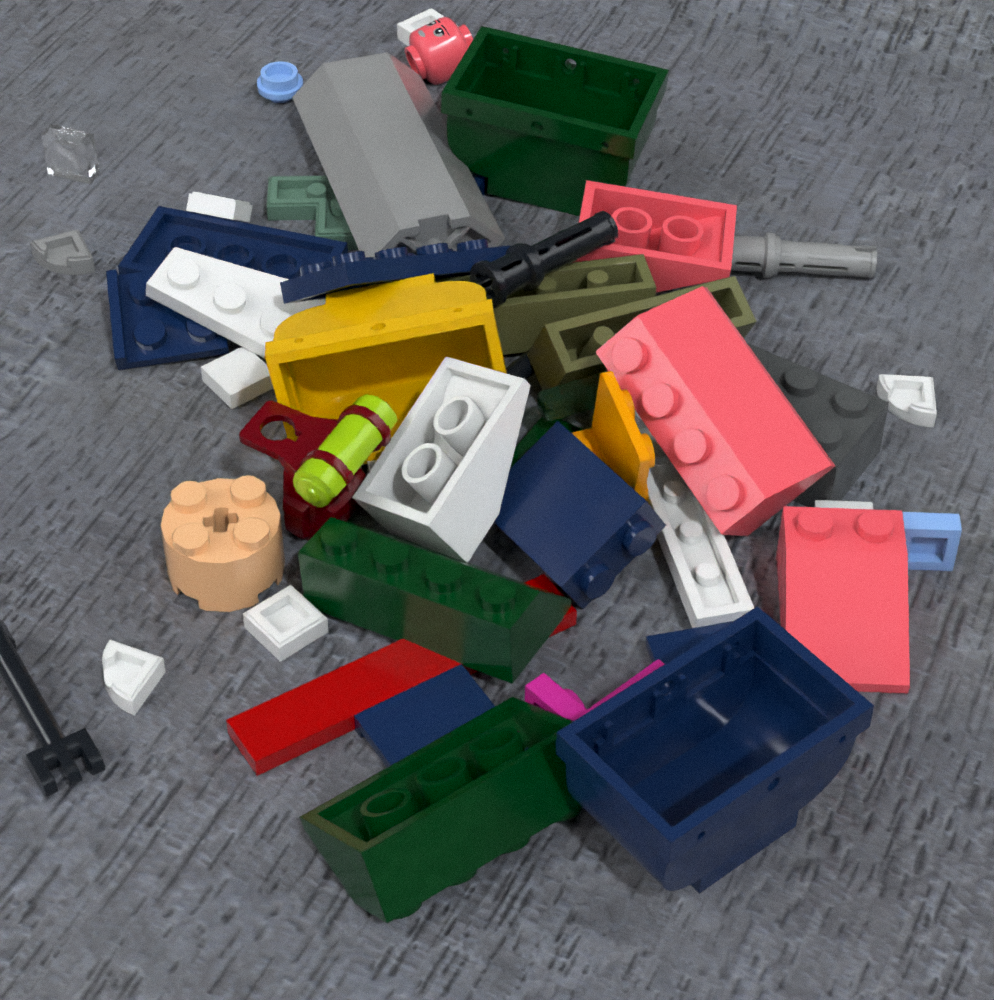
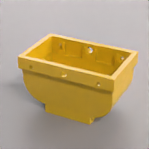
[265,273,507,464]

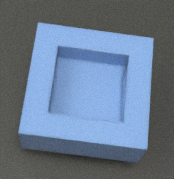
[902,512,962,571]

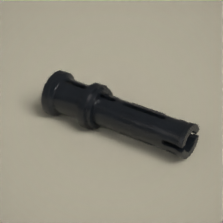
[470,211,618,308]

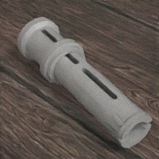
[731,232,877,279]

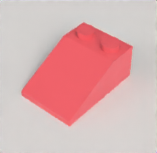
[572,180,737,293]
[776,506,910,694]

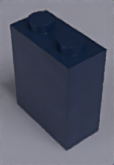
[494,421,666,609]

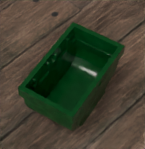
[441,26,669,216]

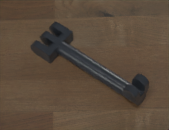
[0,620,105,797]

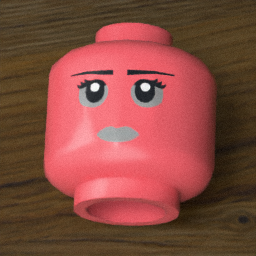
[405,17,473,85]

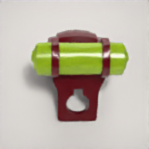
[239,394,398,541]

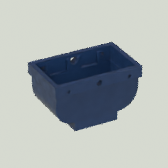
[556,606,874,894]

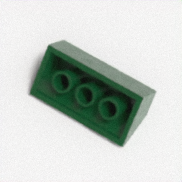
[298,517,571,684]
[300,697,582,923]

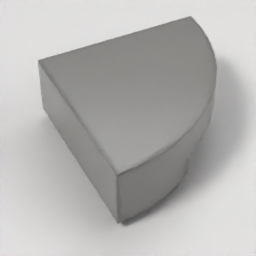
[30,229,95,275]

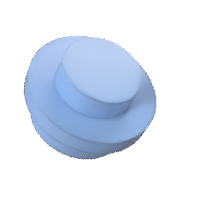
[257,61,303,103]

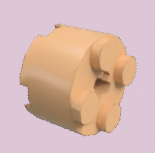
[160,475,285,612]

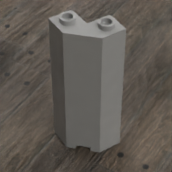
[292,52,505,259]

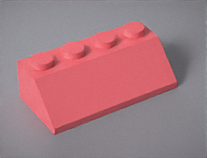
[596,286,835,536]

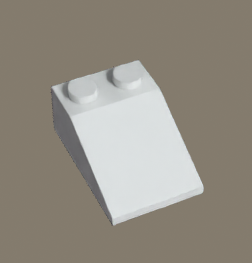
[352,357,531,563]

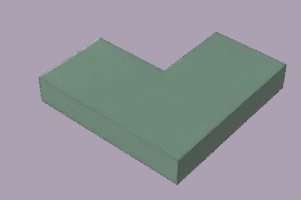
[267,176,359,250]

